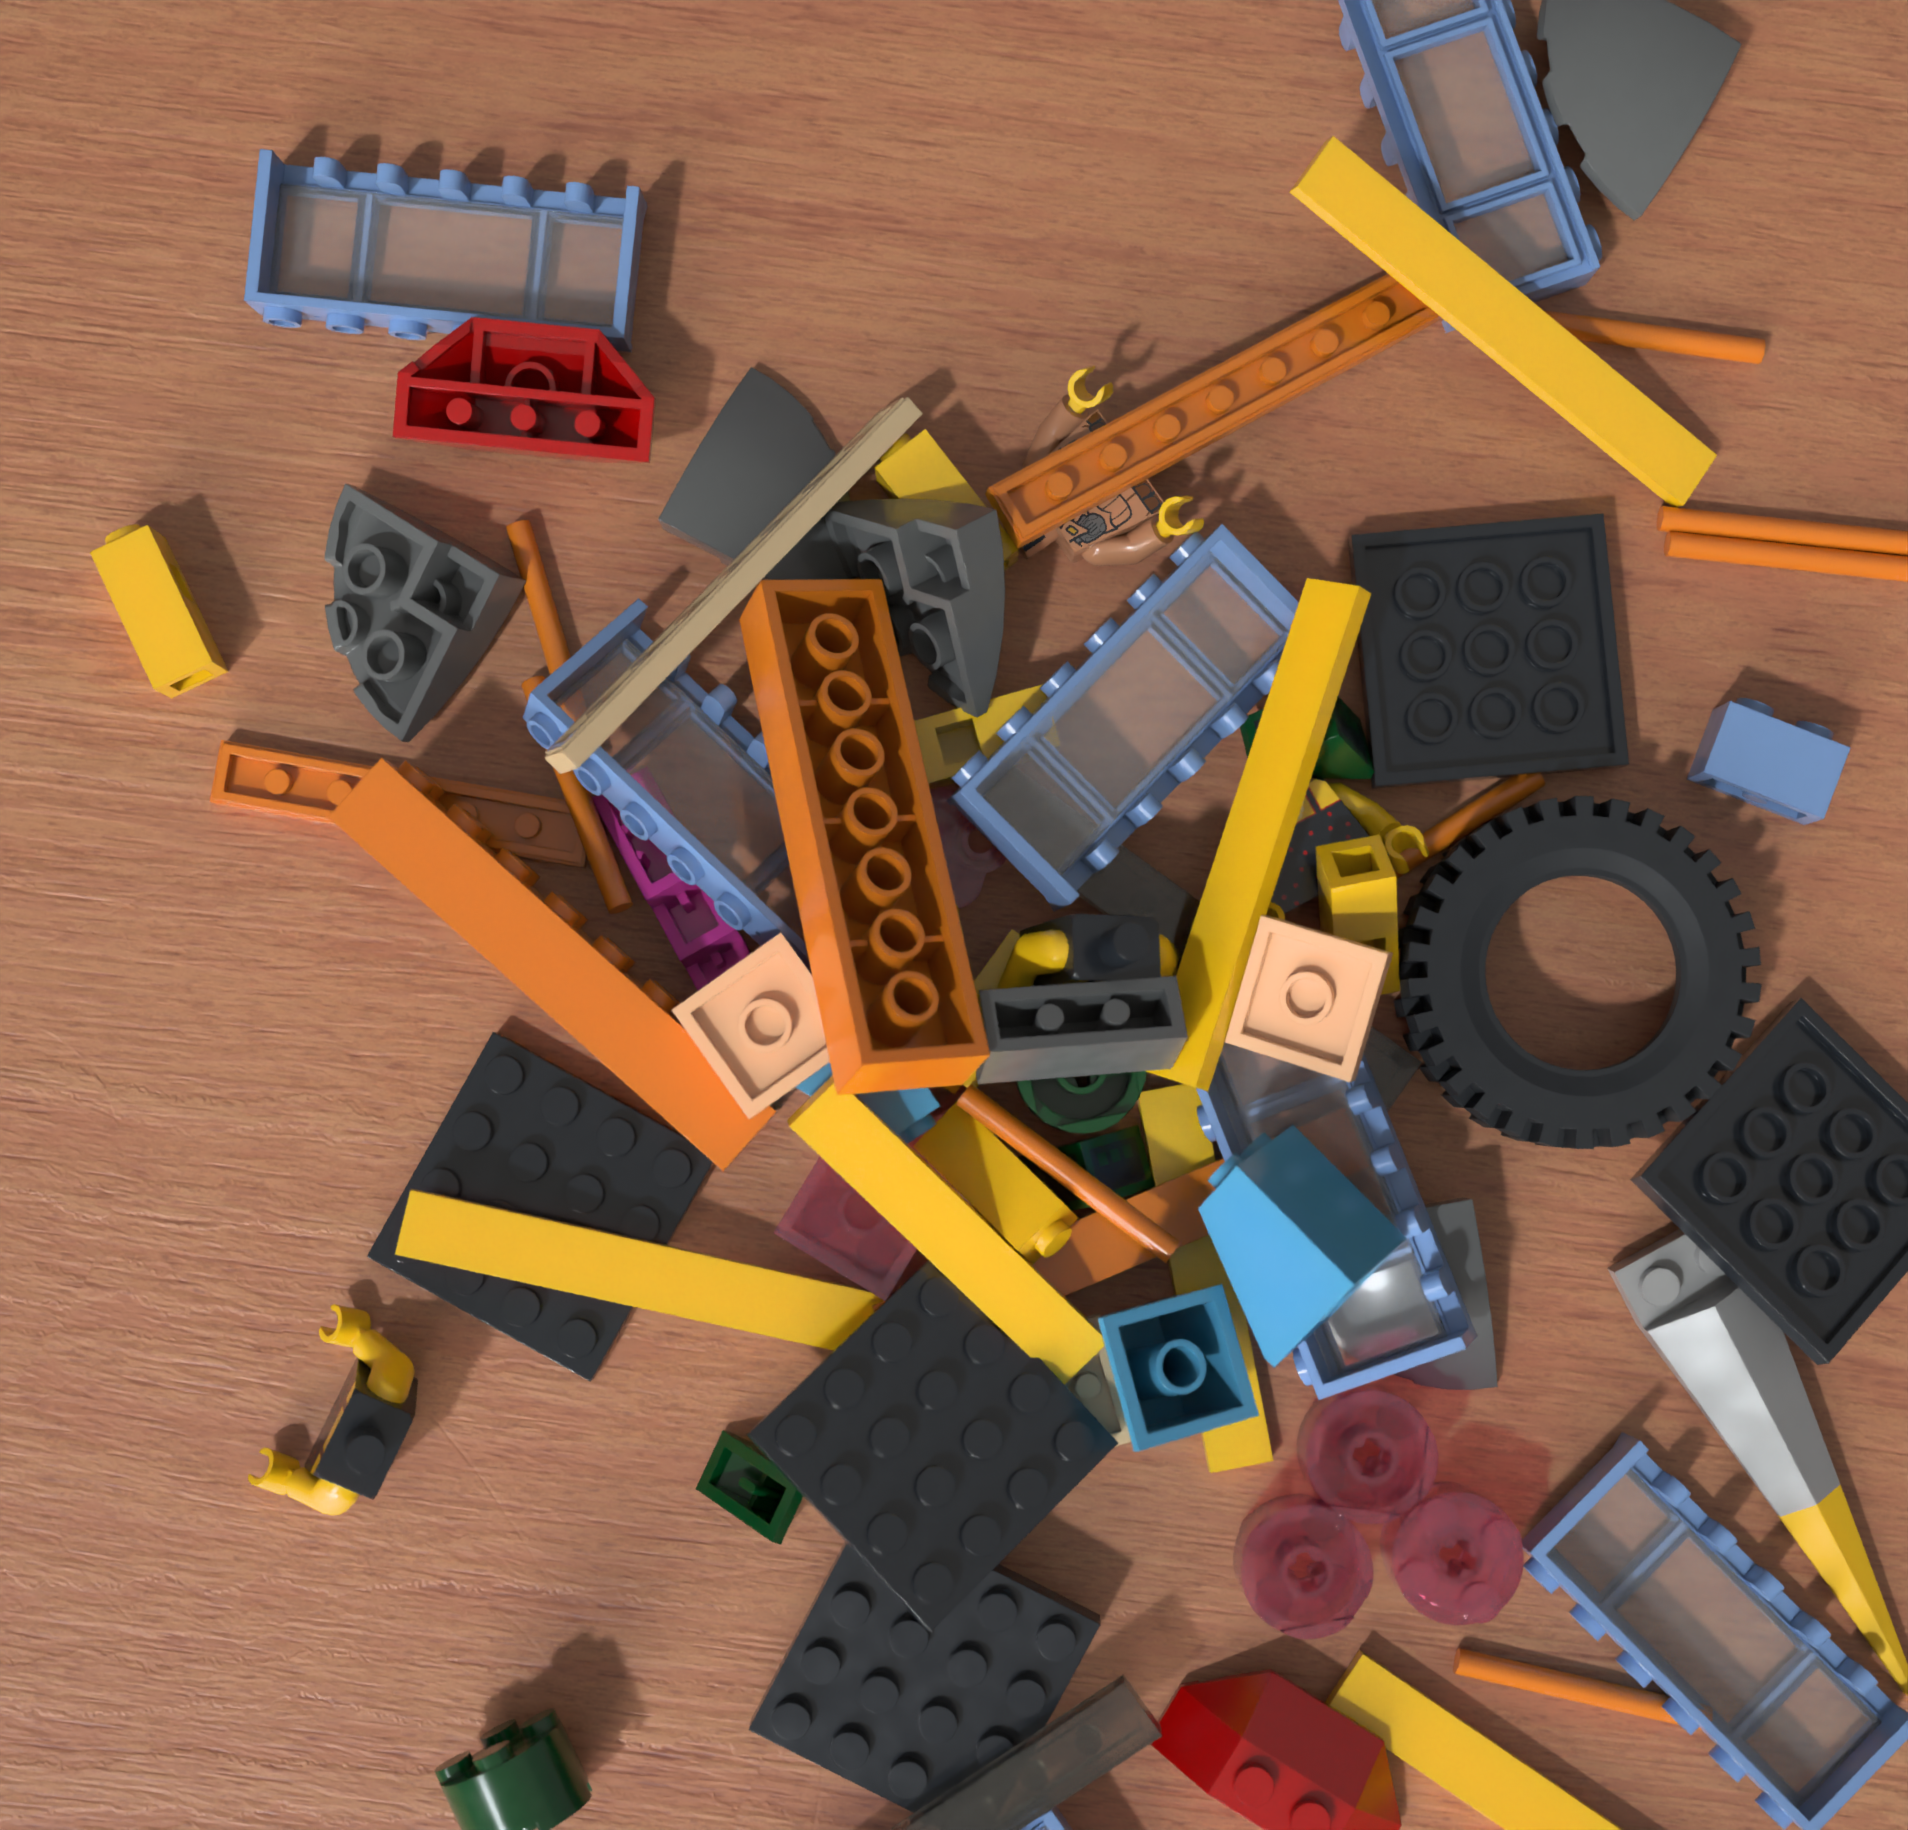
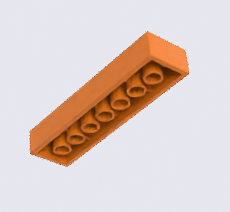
[739,579,990,1095]
[328,758,781,1171]

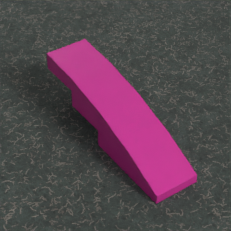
[592,767,751,991]

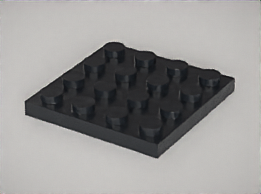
[1348,513,1629,789]
[1630,998,1908,1365]
[367,1032,714,1382]
[746,1260,1118,1632]
[748,1542,1101,1830]

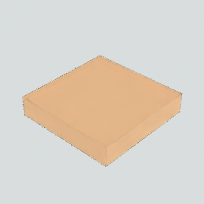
[1225,915,1393,1082]
[672,933,830,1119]

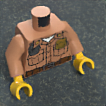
[1007,365,1204,566]

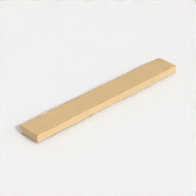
[544,397,923,774]

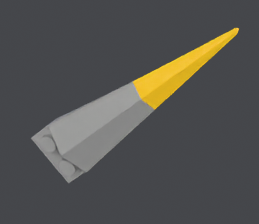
[1607,1229,1908,1696]

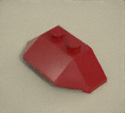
[392,317,656,463]
[1147,1669,1402,1830]

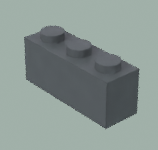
[976,976,1188,1084]

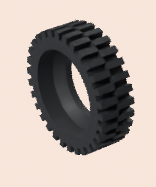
[1393,796,1761,1149]

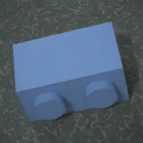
[1687,698,1851,825]

